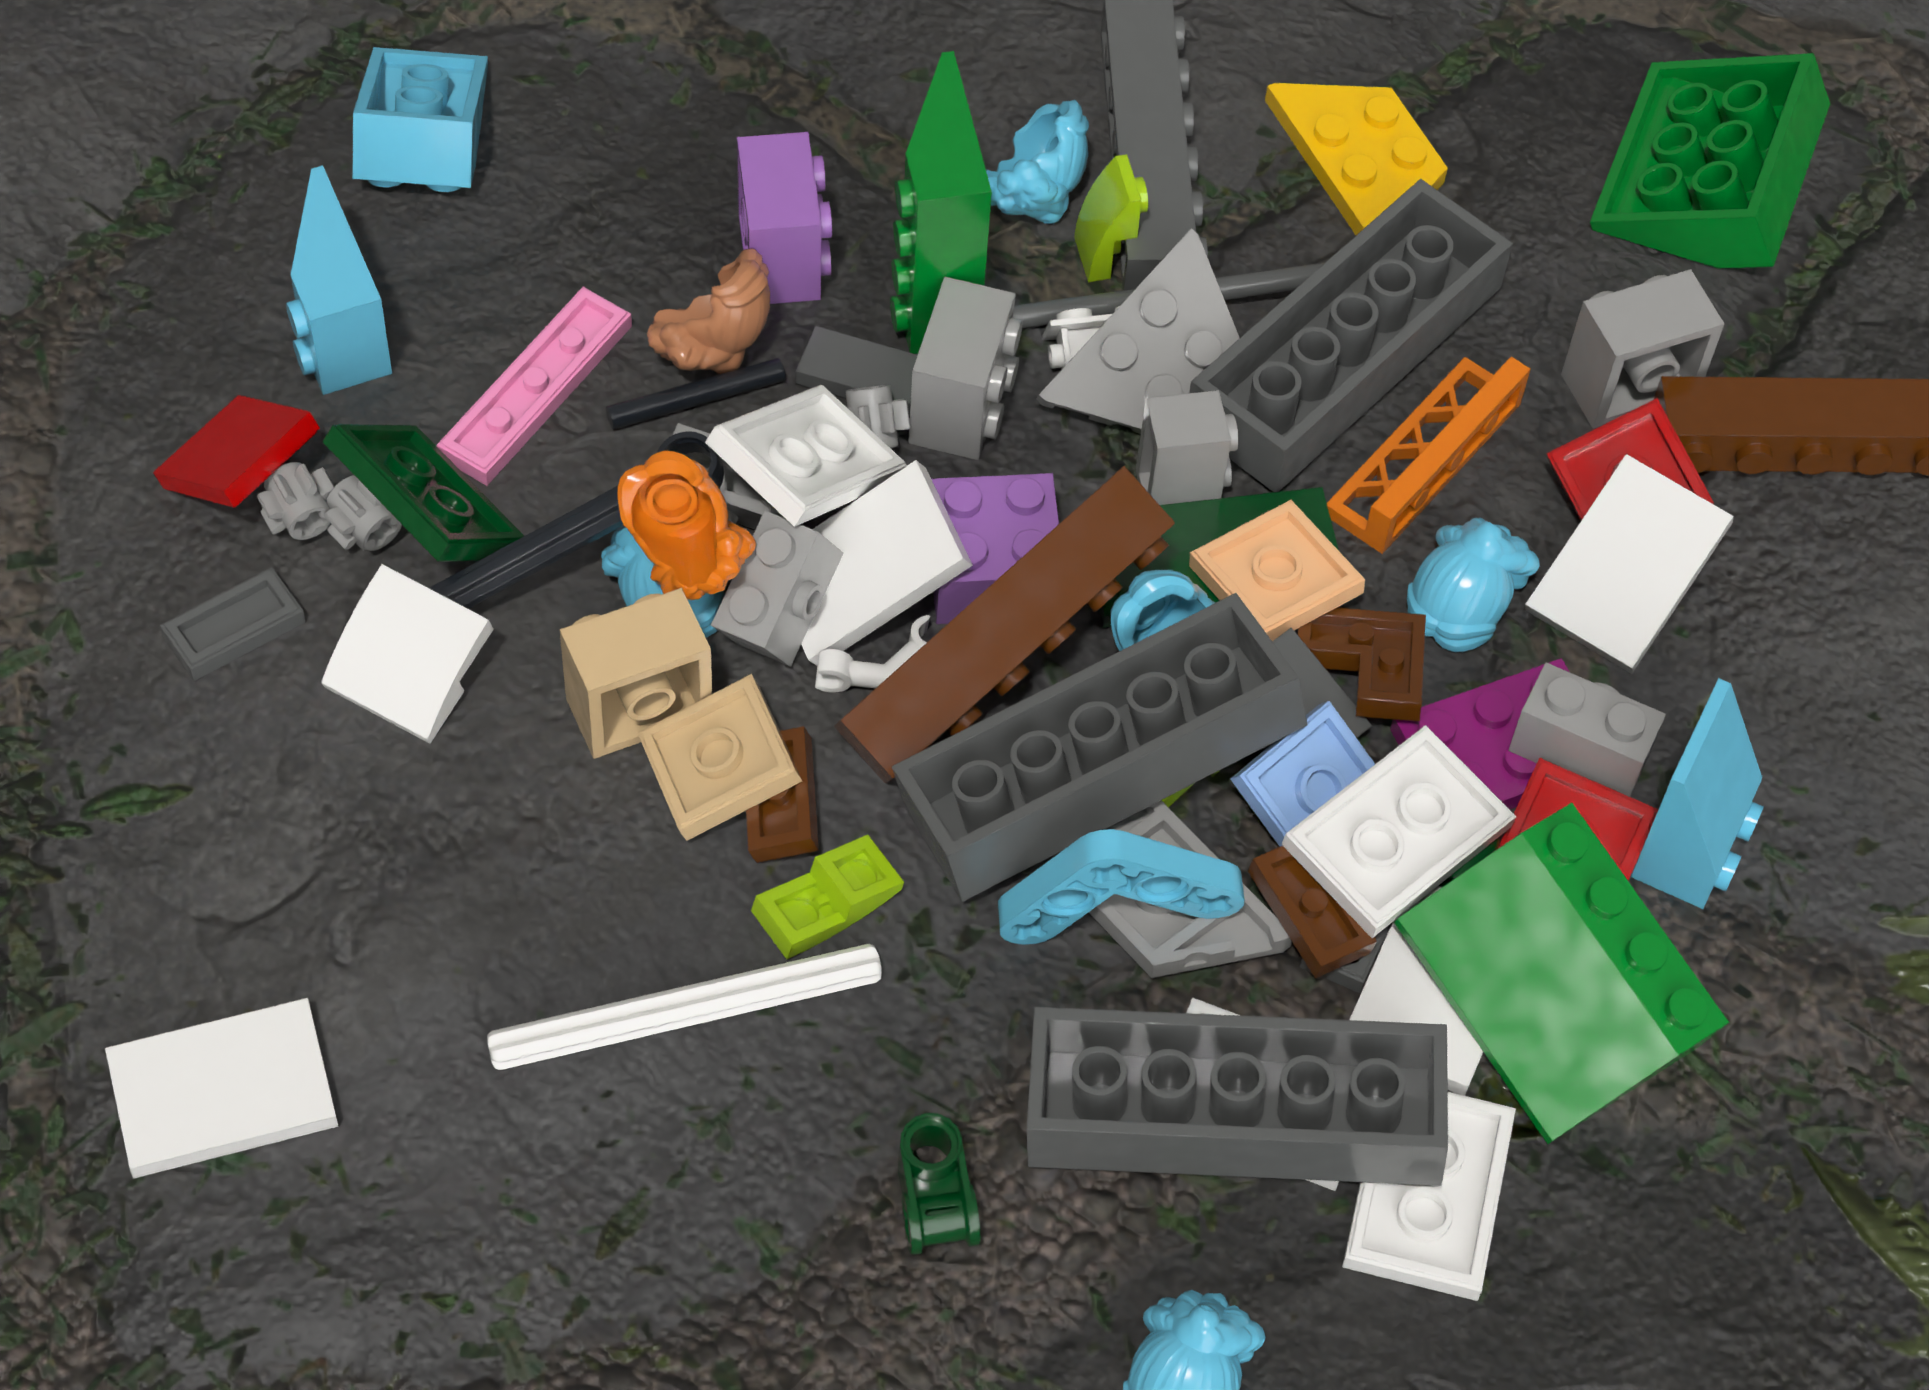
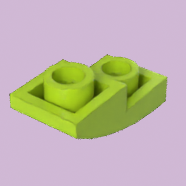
[1074,154,1148,282]

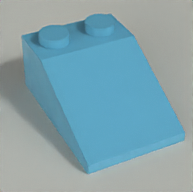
[352,47,488,192]
[286,165,392,395]
[1631,678,1764,909]

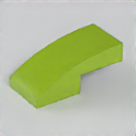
[751,834,904,960]

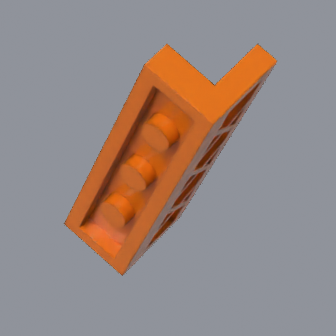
[1327,356,1531,554]

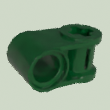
[898,1113,981,1255]

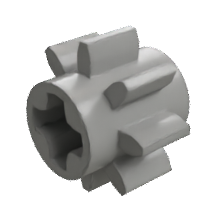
[845,385,911,448]
[257,462,335,540]
[324,475,402,551]

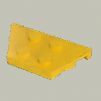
[1265,83,1448,235]

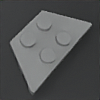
[1036,228,1240,434]
[1089,800,1292,978]

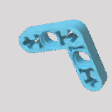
[998,829,1245,945]

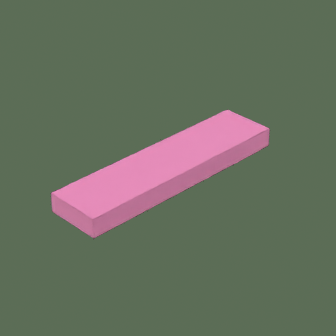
[436,287,632,486]

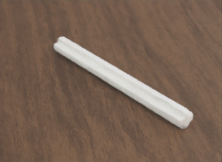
[487,944,882,1070]

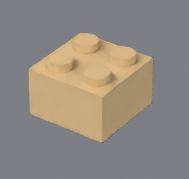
[560,588,712,759]

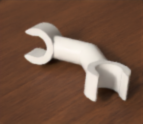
[815,615,930,693]

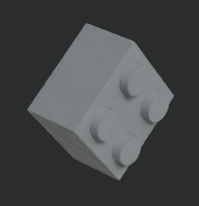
[1561,269,1725,429]
[909,277,1023,460]

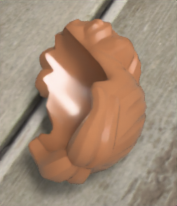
[647,248,770,374]

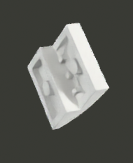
[321,564,493,744]

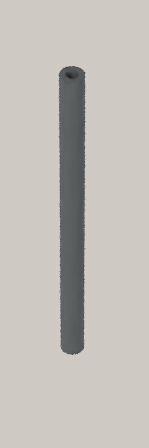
[1013,262,1326,328]

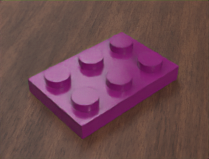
[1390,658,1570,810]

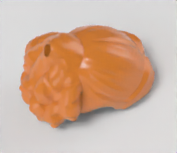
[618,451,756,600]

